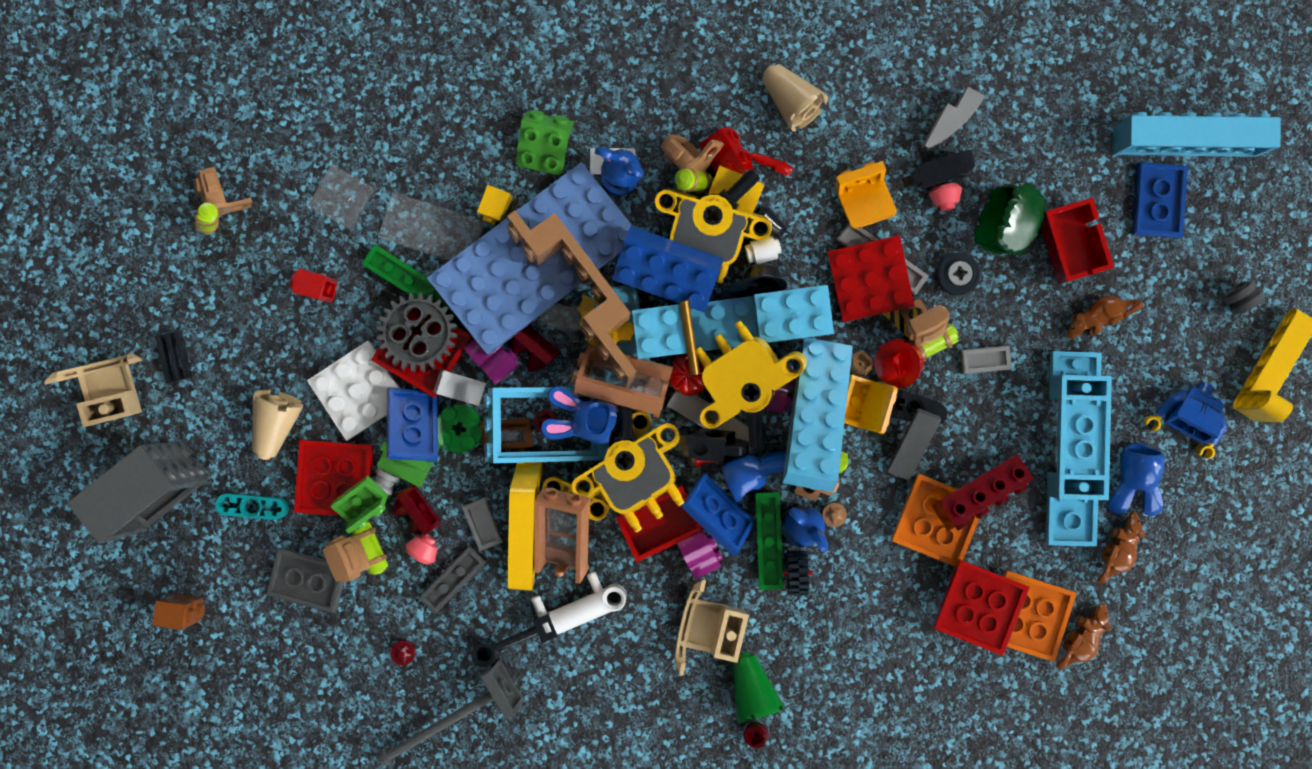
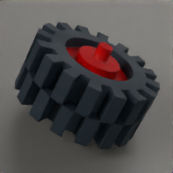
[783,551,812,595]

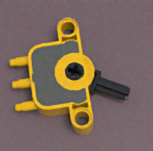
[655,169,772,284]
[571,405,684,533]

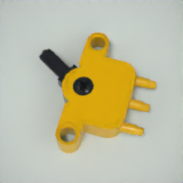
[696,321,807,448]

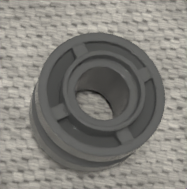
[1222,280,1265,315]

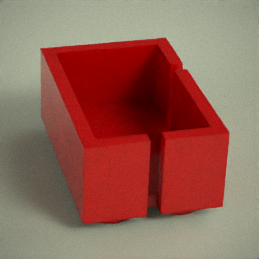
[1040,197,1114,284]
[616,484,703,562]

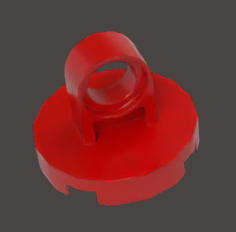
[874,339,924,388]

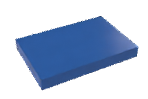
[1132,162,1188,239]
[387,388,438,462]
[681,472,755,556]

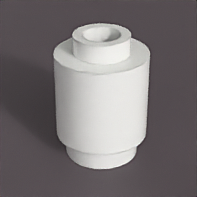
[744,236,781,264]

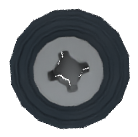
[936,252,981,296]

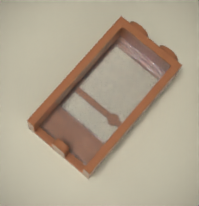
[571,344,673,418]
[534,487,591,584]

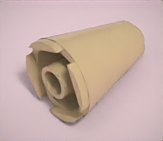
[763,64,828,131]
[252,390,303,460]

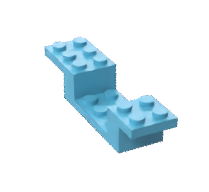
[632,285,834,359]
[1045,351,1112,547]

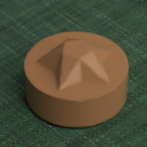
[850,351,873,377]
[821,502,847,527]

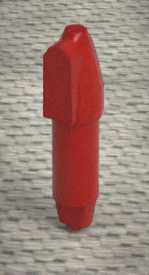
[750,152,793,176]

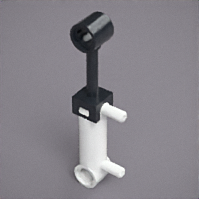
[471,572,627,667]

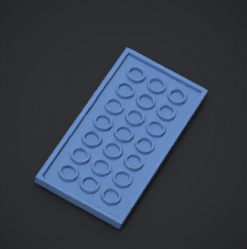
[427,162,632,355]

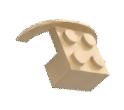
[44,353,143,427]
[675,579,749,676]

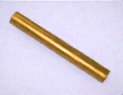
[679,300,700,375]

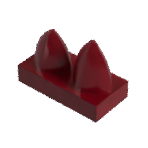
[511,325,560,372]
[392,485,442,535]

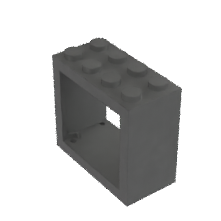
[67,442,209,544]

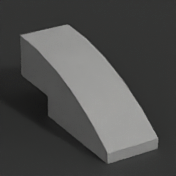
[920,87,985,153]

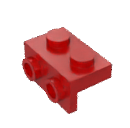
[699,127,754,174]

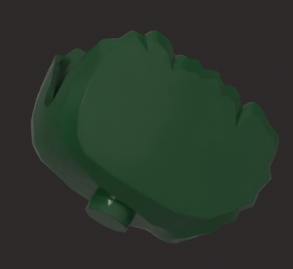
[974,182,1046,255]

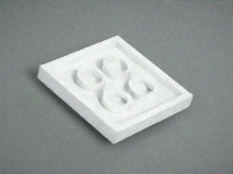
[307,341,401,441]

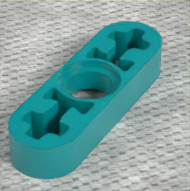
[215,493,289,520]

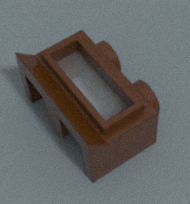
[480,418,534,452]

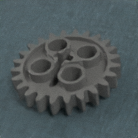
[376,293,458,373]

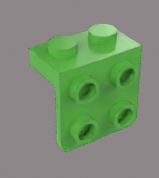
[516,110,574,175]

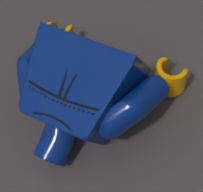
[1143,382,1227,459]

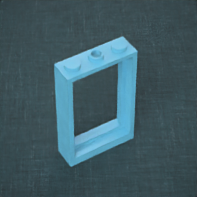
[484,387,609,463]

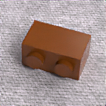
[152,593,205,630]

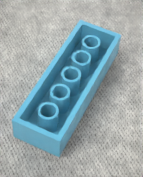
[1113,112,1281,157]
[782,338,853,492]

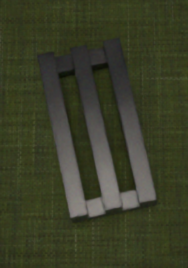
[155,331,193,383]

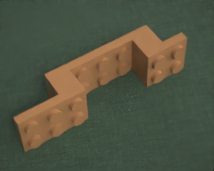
[507,210,637,383]

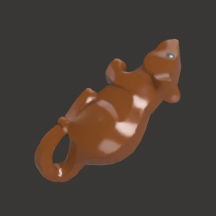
[1067,296,1143,338]
[1097,511,1146,584]
[1055,603,1111,670]

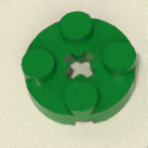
[437,405,483,453]

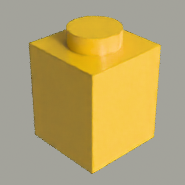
[477,185,513,225]

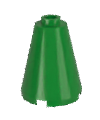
[732,652,784,723]

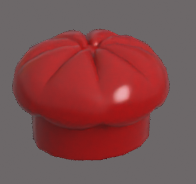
[669,353,706,396]

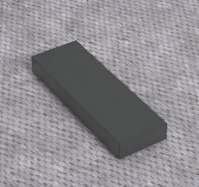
[887,408,941,481]
[418,545,487,614]

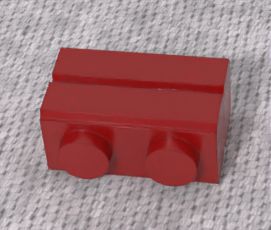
[290,269,338,303]

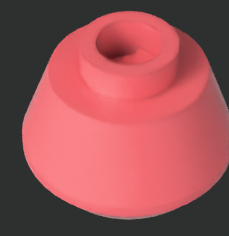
[928,183,962,211]
[406,534,438,565]

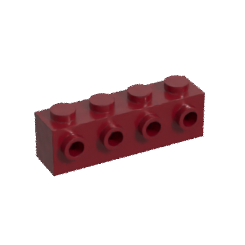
[931,454,1034,531]

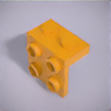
[835,161,897,229]
[844,374,898,434]

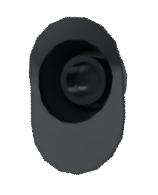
[729,263,787,298]

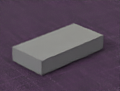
[960,346,1012,374]
[433,369,486,406]
[462,497,503,552]

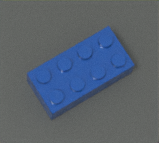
[612,226,724,313]

